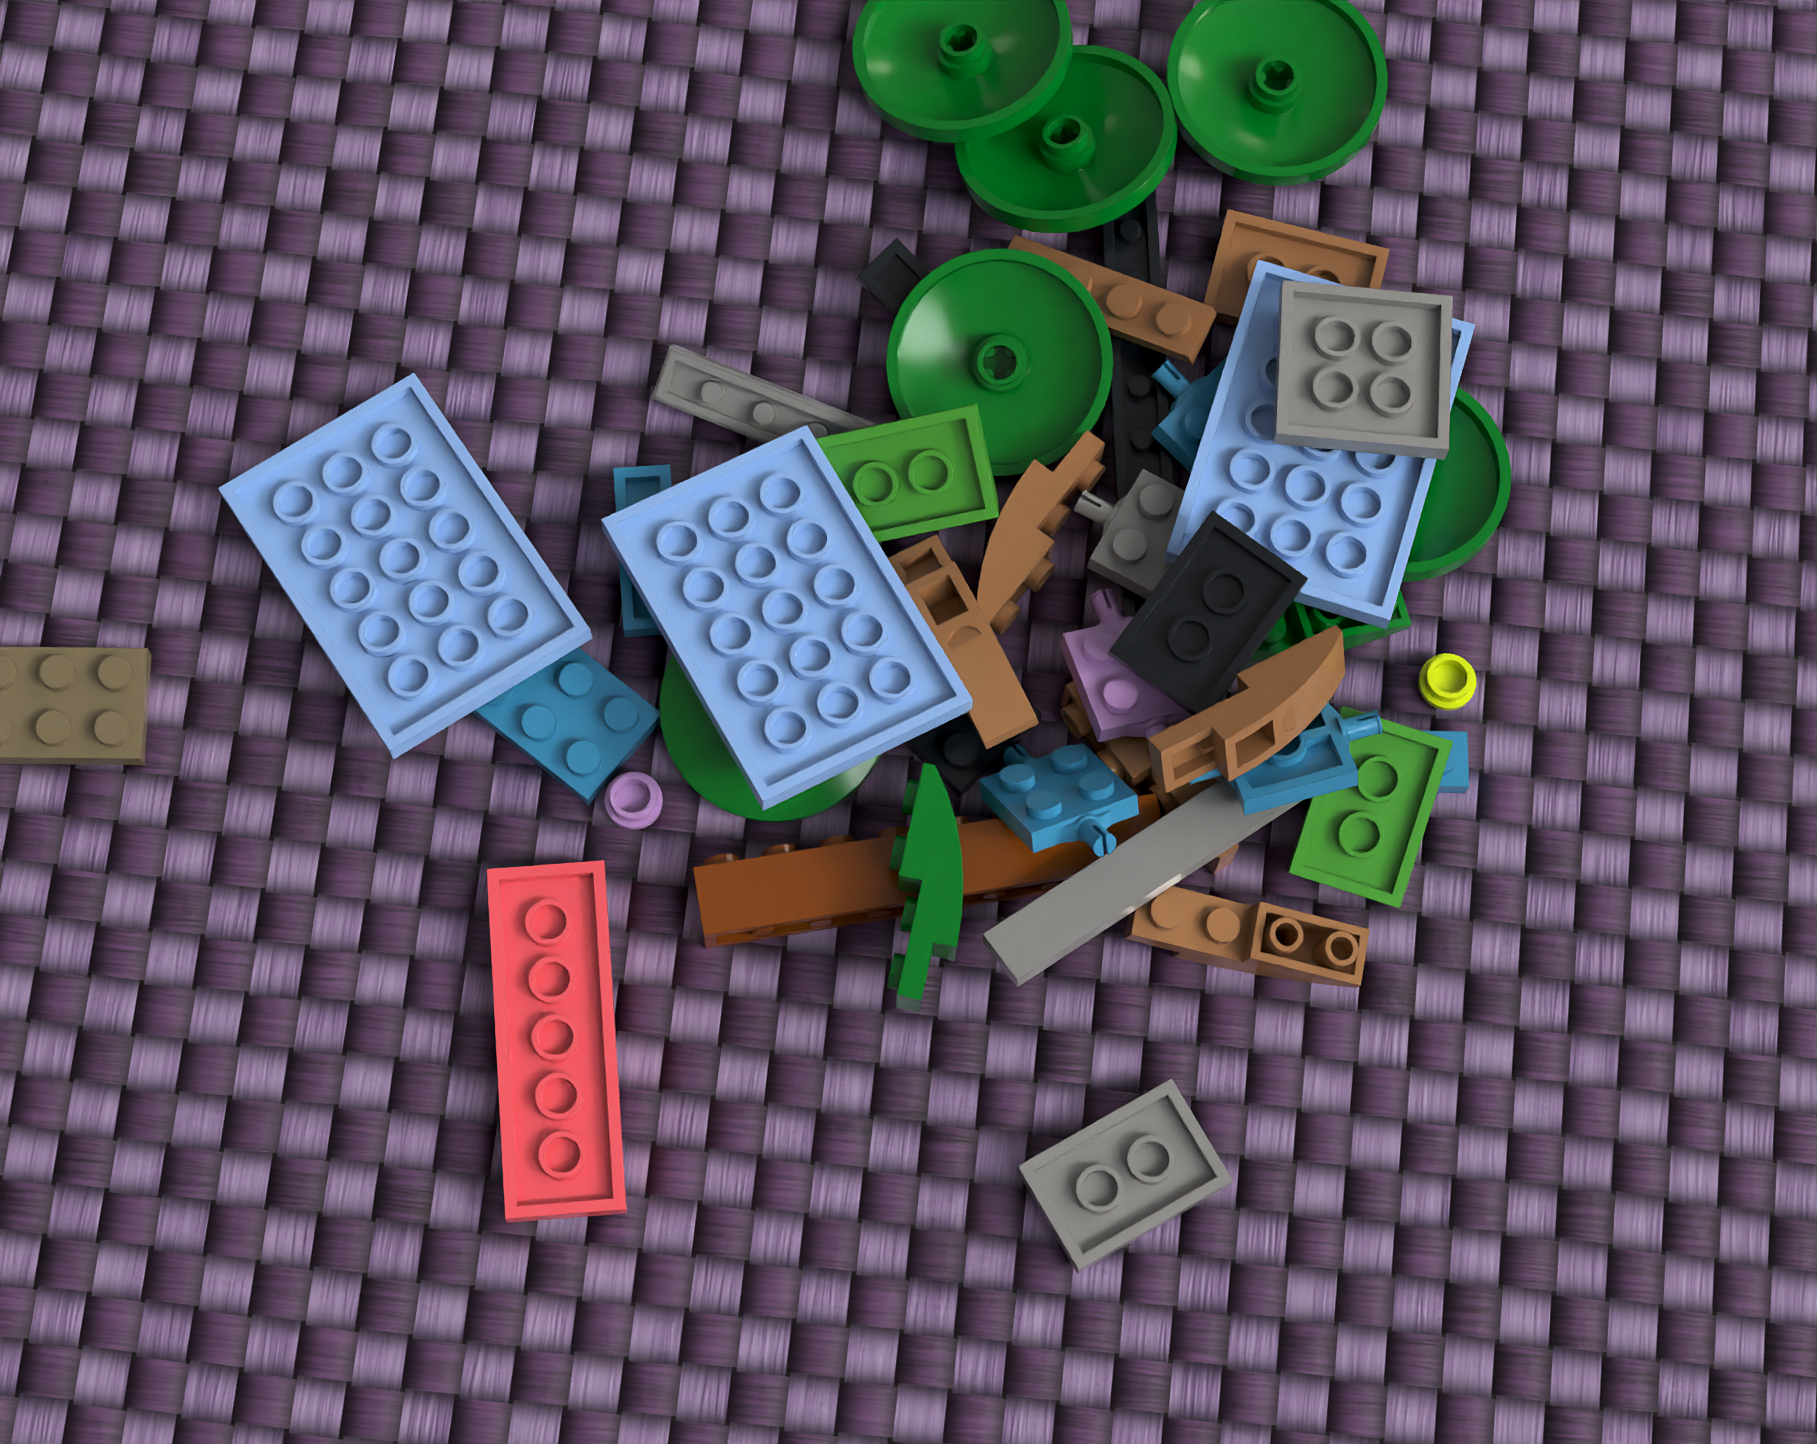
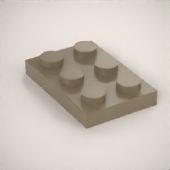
[0,647,152,765]

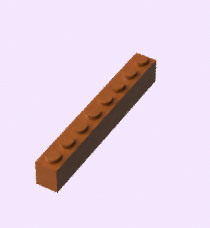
[693,789,1161,949]

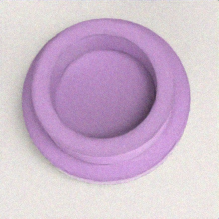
[604,772,663,830]

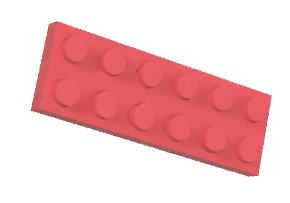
[487,860,627,1223]

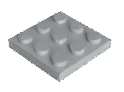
[1273,280,1453,460]

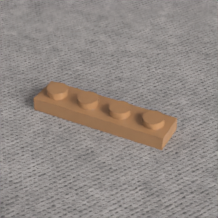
[1008,235,1217,365]

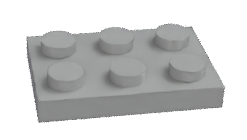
[1017,1079,1233,1273]

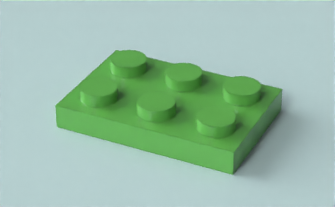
[815,403,1001,542]
[1286,705,1454,908]

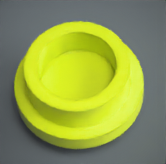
[1418,653,1477,711]

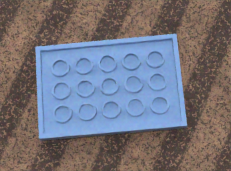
[1164,259,1475,629]
[218,373,593,759]
[601,425,973,811]

